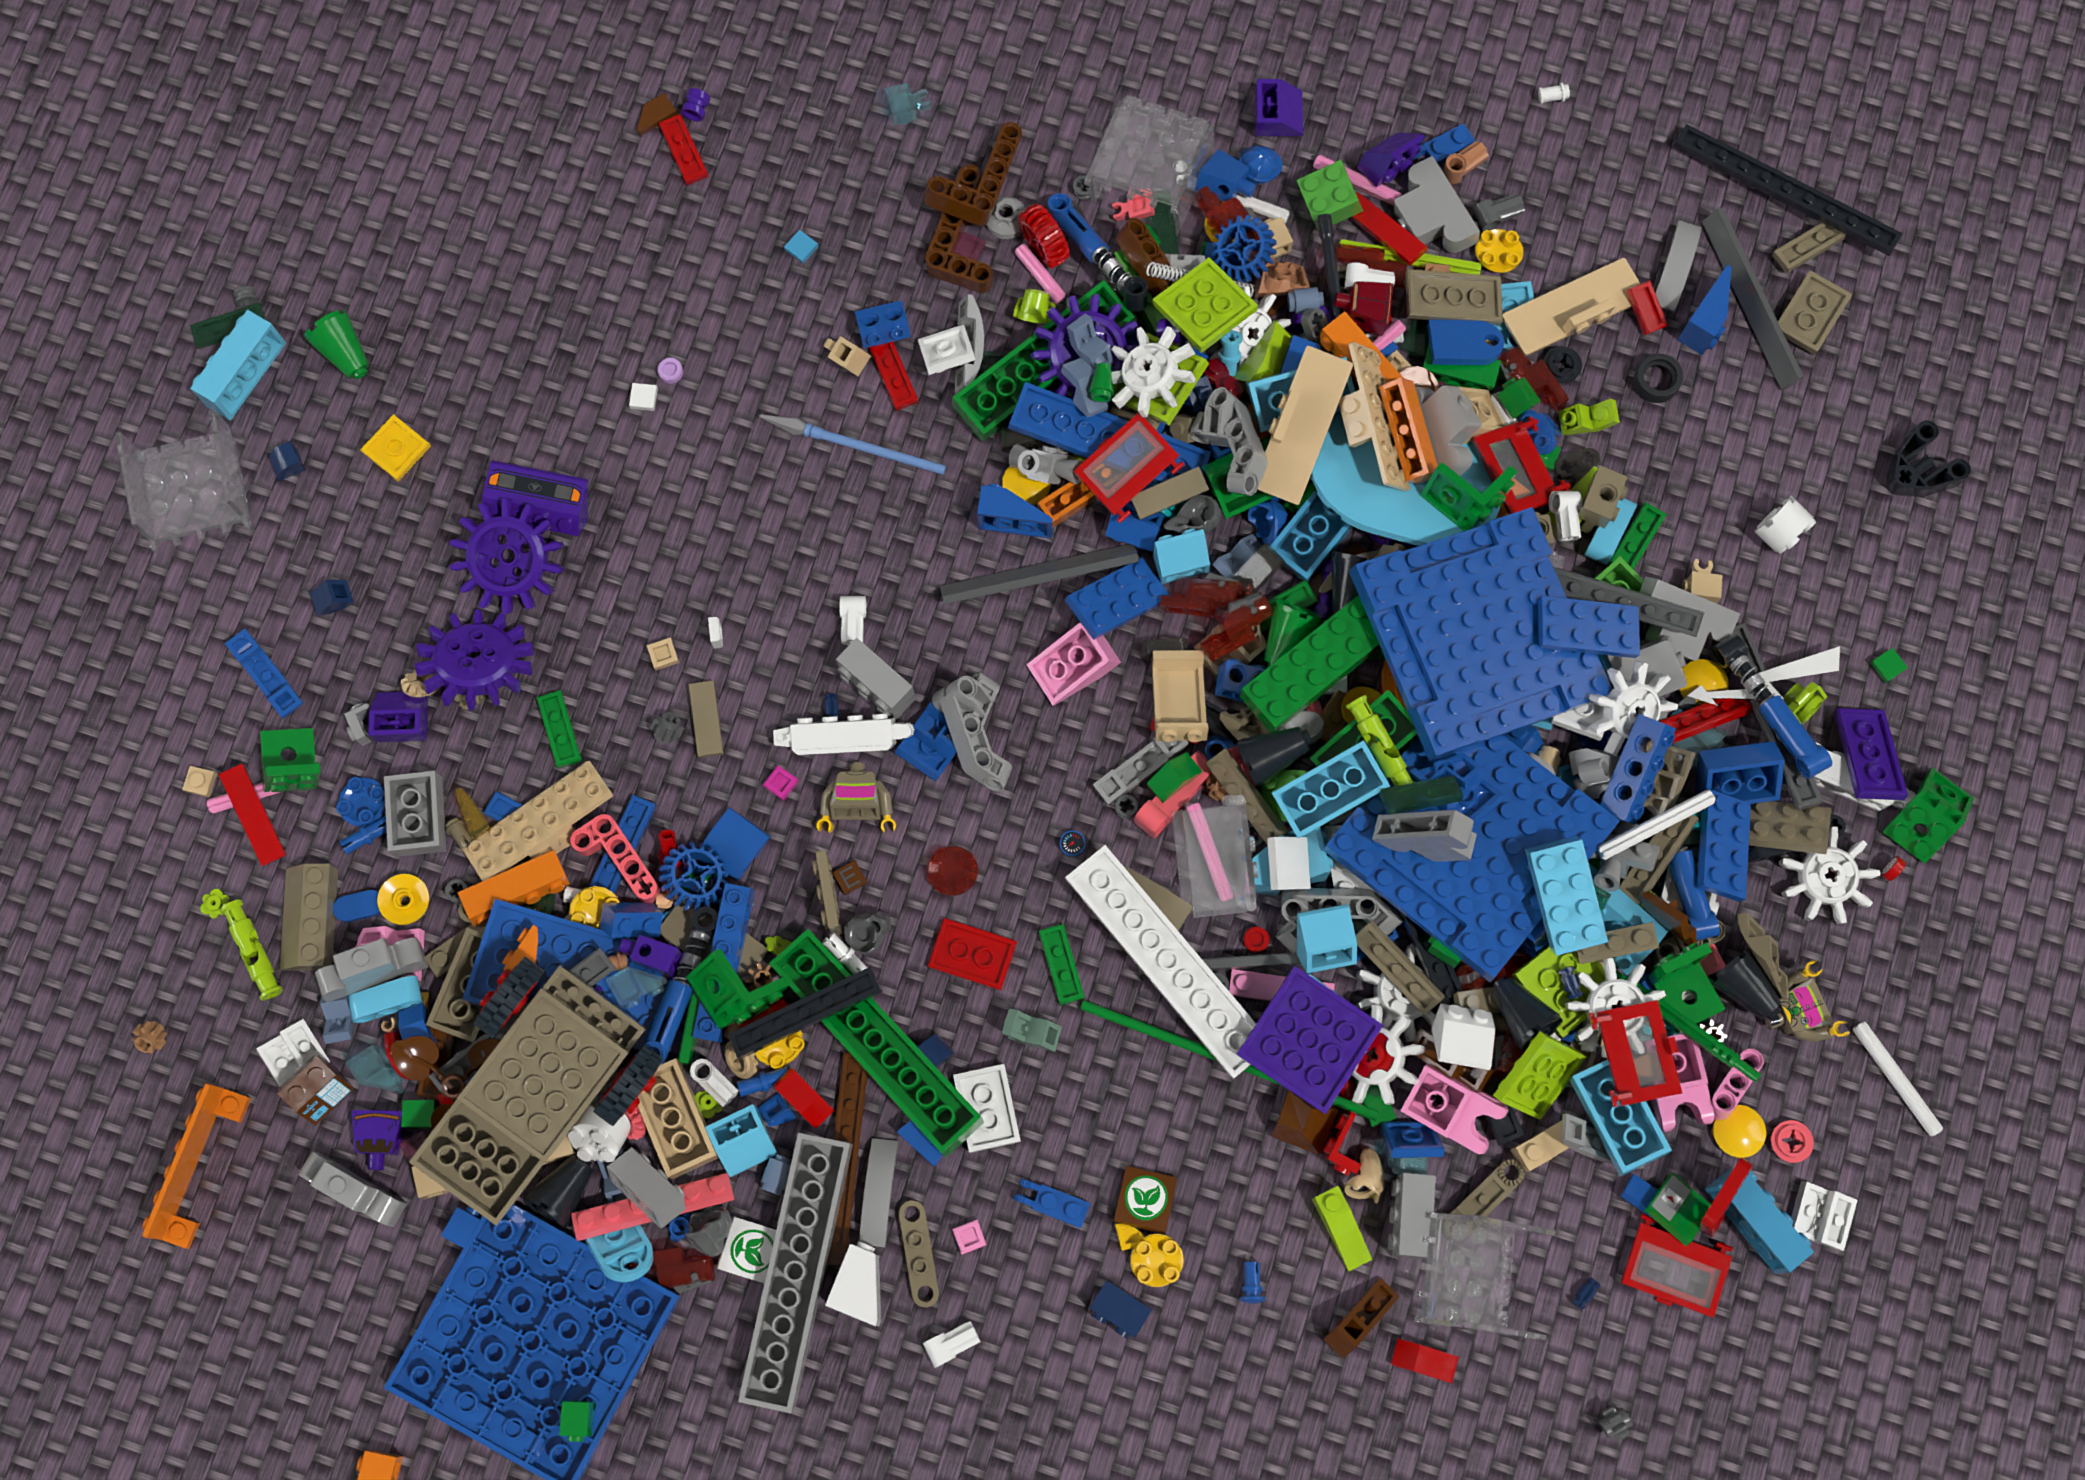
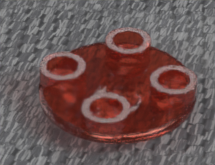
[927,846,978,896]

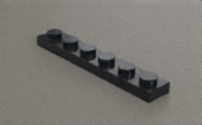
[728,967,883,1059]

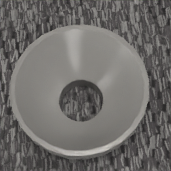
[985,197,1026,240]
[1278,711,1324,746]

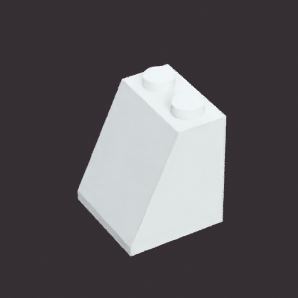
[825,1241,881,1326]

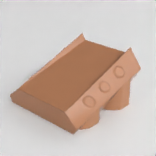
[1250,257,1310,298]

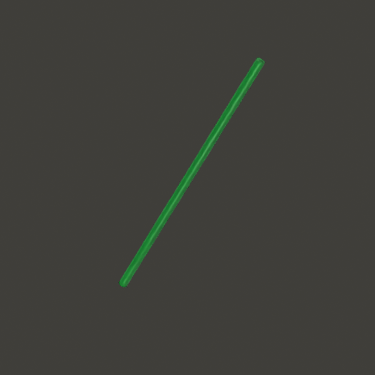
[1080,1000,1379,1121]

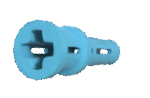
[1219,330,1242,377]

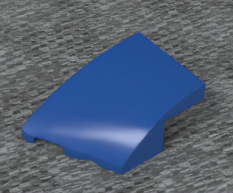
[895,701,957,782]
[1410,753,1504,826]

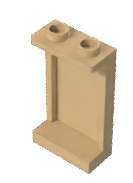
[1152,650,1208,742]

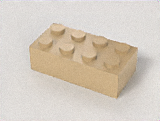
[638,1058,719,1179]

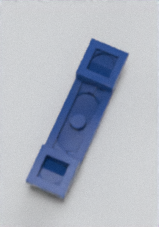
[225,629,304,719]

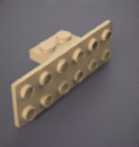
[1502,258,1640,356]
[1339,342,1410,492]
[1257,346,1353,505]
[462,761,613,881]

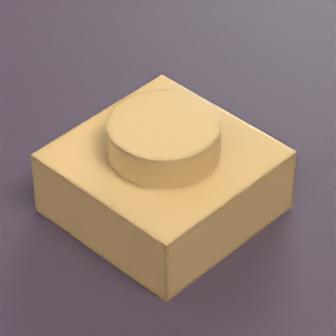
[647,637,679,671]
[182,766,217,798]

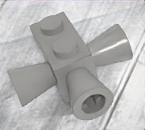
[1009,444,1084,484]
[1591,819,1660,892]

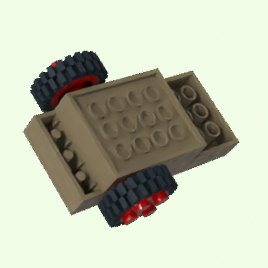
[409,957,664,1226]

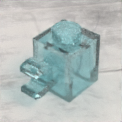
[885,83,931,125]
[1388,1152,1428,1175]

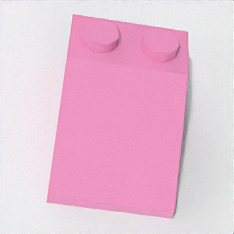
[1027,622,1121,705]

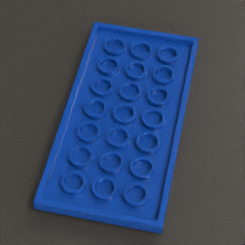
[462,899,683,1056]

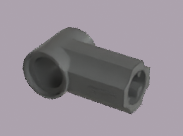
[1472,193,1525,232]

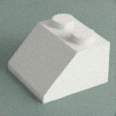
[1431,1004,1495,1070]

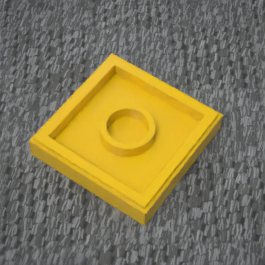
[360,414,431,482]

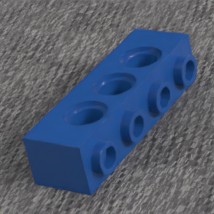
[1600,714,1676,824]

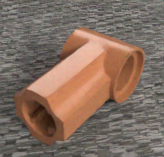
[1442,141,1489,184]

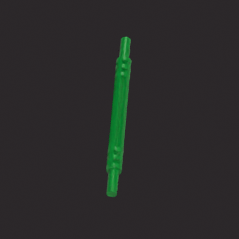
[1616,969,1762,1083]

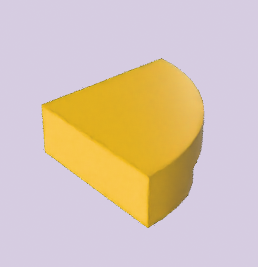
[1115,1224,1144,1251]

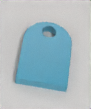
[1492,281,1534,355]
[584,1225,653,1282]

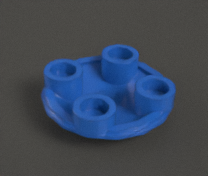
[336,777,386,827]

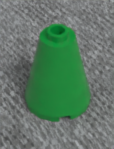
[304,310,369,380]
[1264,599,1322,667]

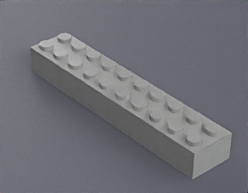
[738,1133,853,1413]

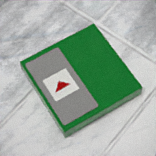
[1644,1172,1711,1246]

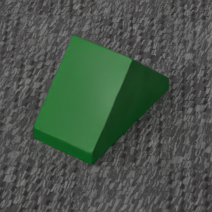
[1147,752,1203,803]

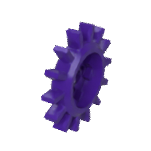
[1030,294,1139,404]
[449,498,564,614]
[414,609,534,710]

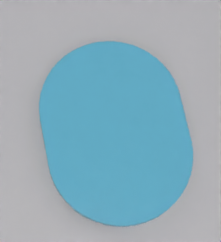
[1310,411,1501,546]

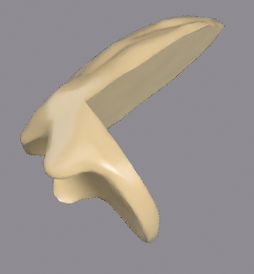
[1344,1148,1384,1204]

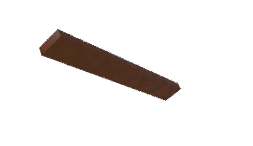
[827,1052,868,1266]

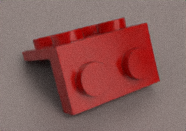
[1323,1111,1361,1176]

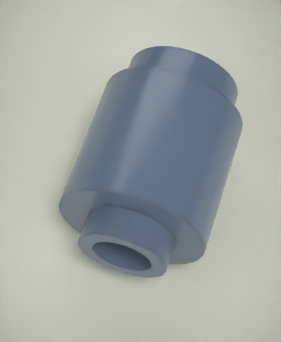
[1287,287,1324,314]
[761,1155,791,1196]

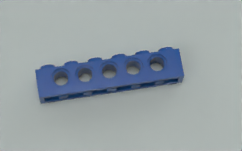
[693,883,756,1043]

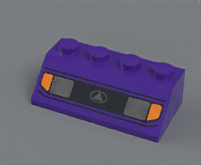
[482,460,588,536]

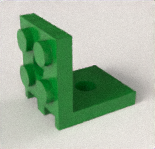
[1420,462,1518,531]
[260,728,321,793]
[1883,767,1974,864]
[1647,942,1725,1033]
[686,949,789,1029]

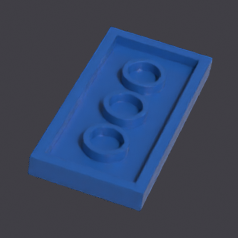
[1065,558,1171,640]
[1538,596,1640,658]
[1697,789,1751,902]

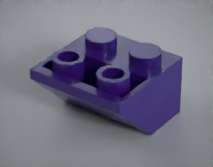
[1255,79,1303,136]
[1357,132,1425,187]
[368,692,428,742]

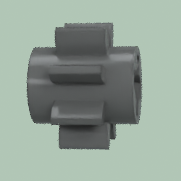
[650,712,684,744]
[1598,1406,1633,1441]

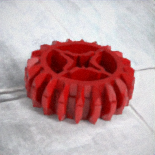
[1018,204,1070,268]

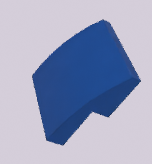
[703,807,771,880]

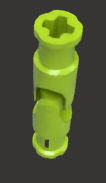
[1346,695,1418,797]
[220,899,283,1001]

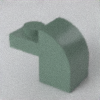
[1002,1009,1062,1052]

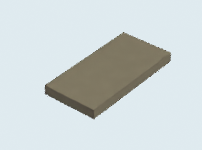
[1405,269,1503,325]
[660,890,770,985]

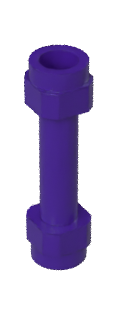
[1315,561,1332,622]

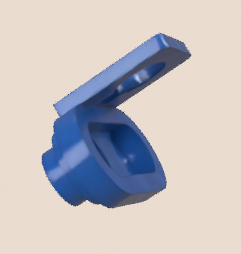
[1517,410,1563,455]

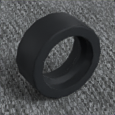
[1633,354,1683,403]

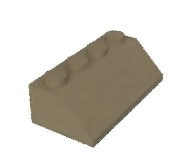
[279,864,338,971]
[426,928,485,1043]

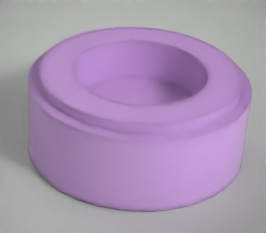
[658,358,683,384]

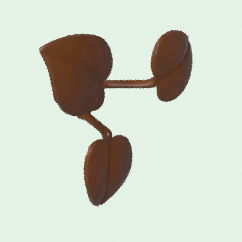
[391,1036,501,1131]

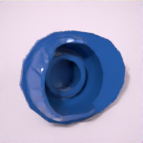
[1239,146,1283,185]
[1248,499,1289,547]

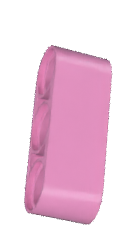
[1711,1049,1764,1120]

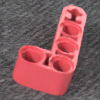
[1134,750,1212,839]
[570,814,661,903]

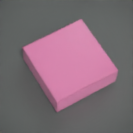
[953,1220,987,1255]

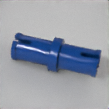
[339,815,387,855]
[737,1066,788,1098]

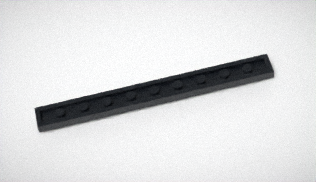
[1673,124,1903,256]
[1399,911,1524,1146]

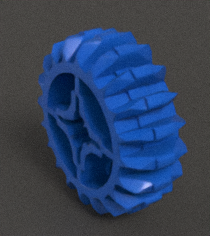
[1211,215,1277,282]
[659,842,729,912]

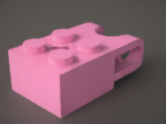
[1639,1034,1715,1133]
[1401,1063,1509,1154]

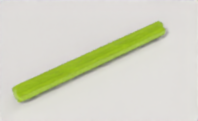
[1338,239,1481,275]

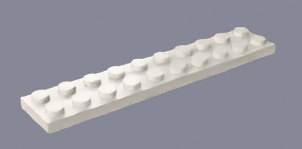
[1065,845,1256,1079]

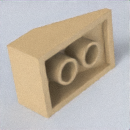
[1453,386,1505,445]

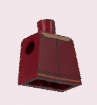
[1334,281,1393,336]

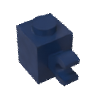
[1184,376,1213,414]

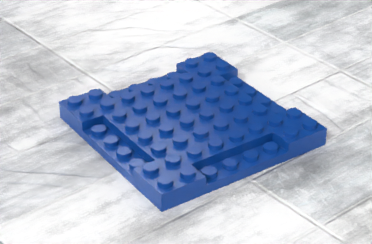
[1349,507,1613,761]
[1324,735,1620,982]
[384,1203,682,1480]

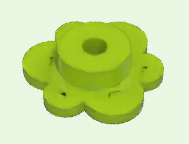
[200,889,229,919]
[765,936,791,956]
[695,1090,722,1119]

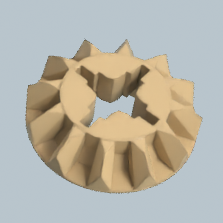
[401,670,441,697]
[725,1041,758,1079]

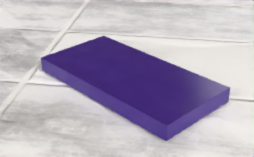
[1834,708,1908,800]

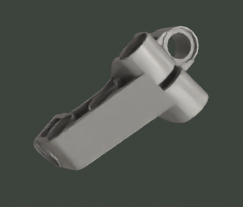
[1189,387,1268,496]
[932,671,1012,792]
[1568,748,1693,801]
[1276,888,1403,953]

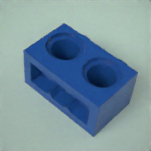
[855,300,911,348]
[1215,659,1267,702]

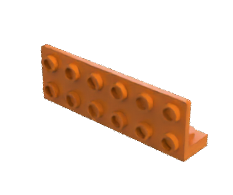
[142,1083,252,1249]

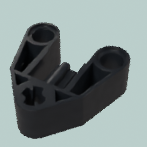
[1886,420,1971,497]

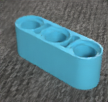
[1584,498,1637,566]
[348,976,422,1023]

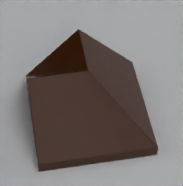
[1271,1090,1339,1155]

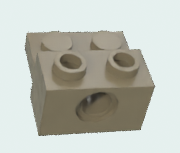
[1578,465,1628,534]

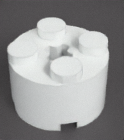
[1754,496,1816,554]
[568,1101,631,1162]

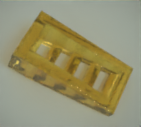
[455,787,491,840]

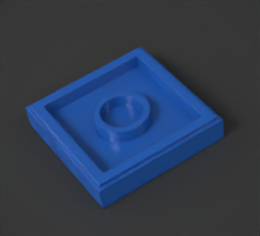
[1380,1121,1445,1158]

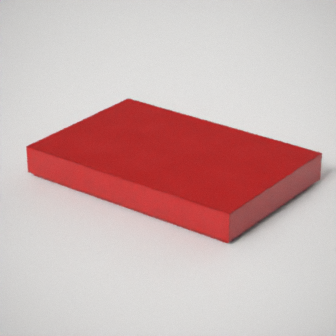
[928,918,1017,991]

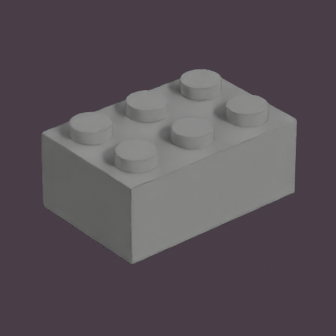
[836,637,916,721]
[384,771,447,857]
[1388,1173,1436,1259]

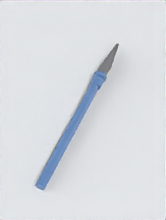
[759,414,946,475]

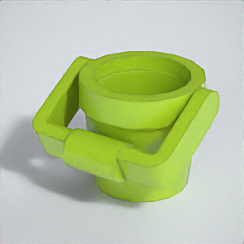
[1013,289,1056,324]
[1783,682,1827,724]

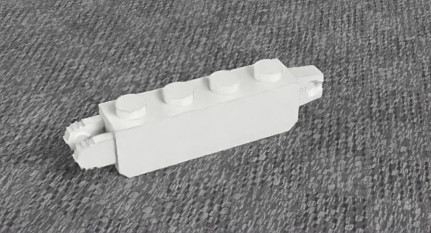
[773,713,915,755]
[1813,743,1916,811]

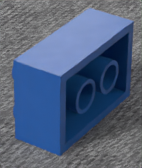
[1695,741,1785,804]

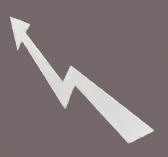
[1687,646,1840,705]

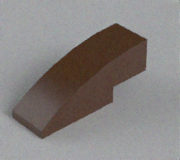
[1413,1028,1497,1093]

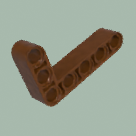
[923,122,1022,226]
[925,165,993,293]
[1116,218,1180,298]

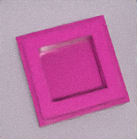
[763,765,799,801]

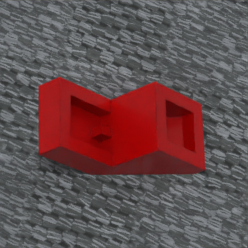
[773,1067,834,1129]
[1391,1339,1459,1383]

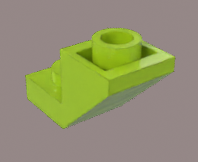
[1558,399,1620,435]

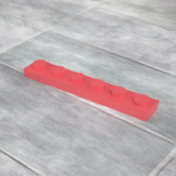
[571,1173,734,1241]

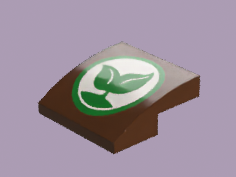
[1114,1166,1177,1234]

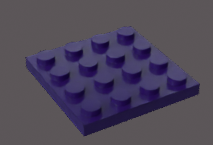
[1236,966,1383,1114]

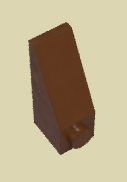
[1323,1277,1400,1359]

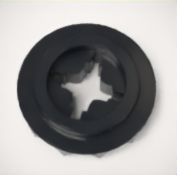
[1542,346,1582,384]

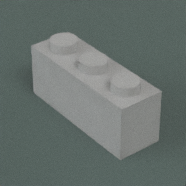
[607,1147,686,1229]

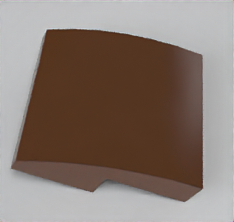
[1641,890,1697,946]

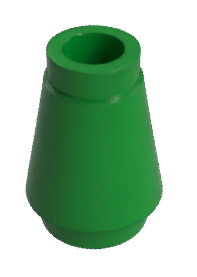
[1089,363,1114,402]

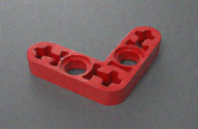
[1700,1157,1753,1237]

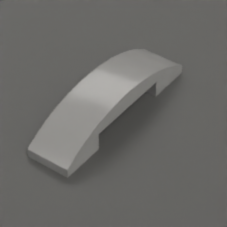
[1655,220,1702,313]
[955,294,984,394]
[1093,737,1189,805]
[1561,1114,1644,1169]
[859,1138,899,1247]

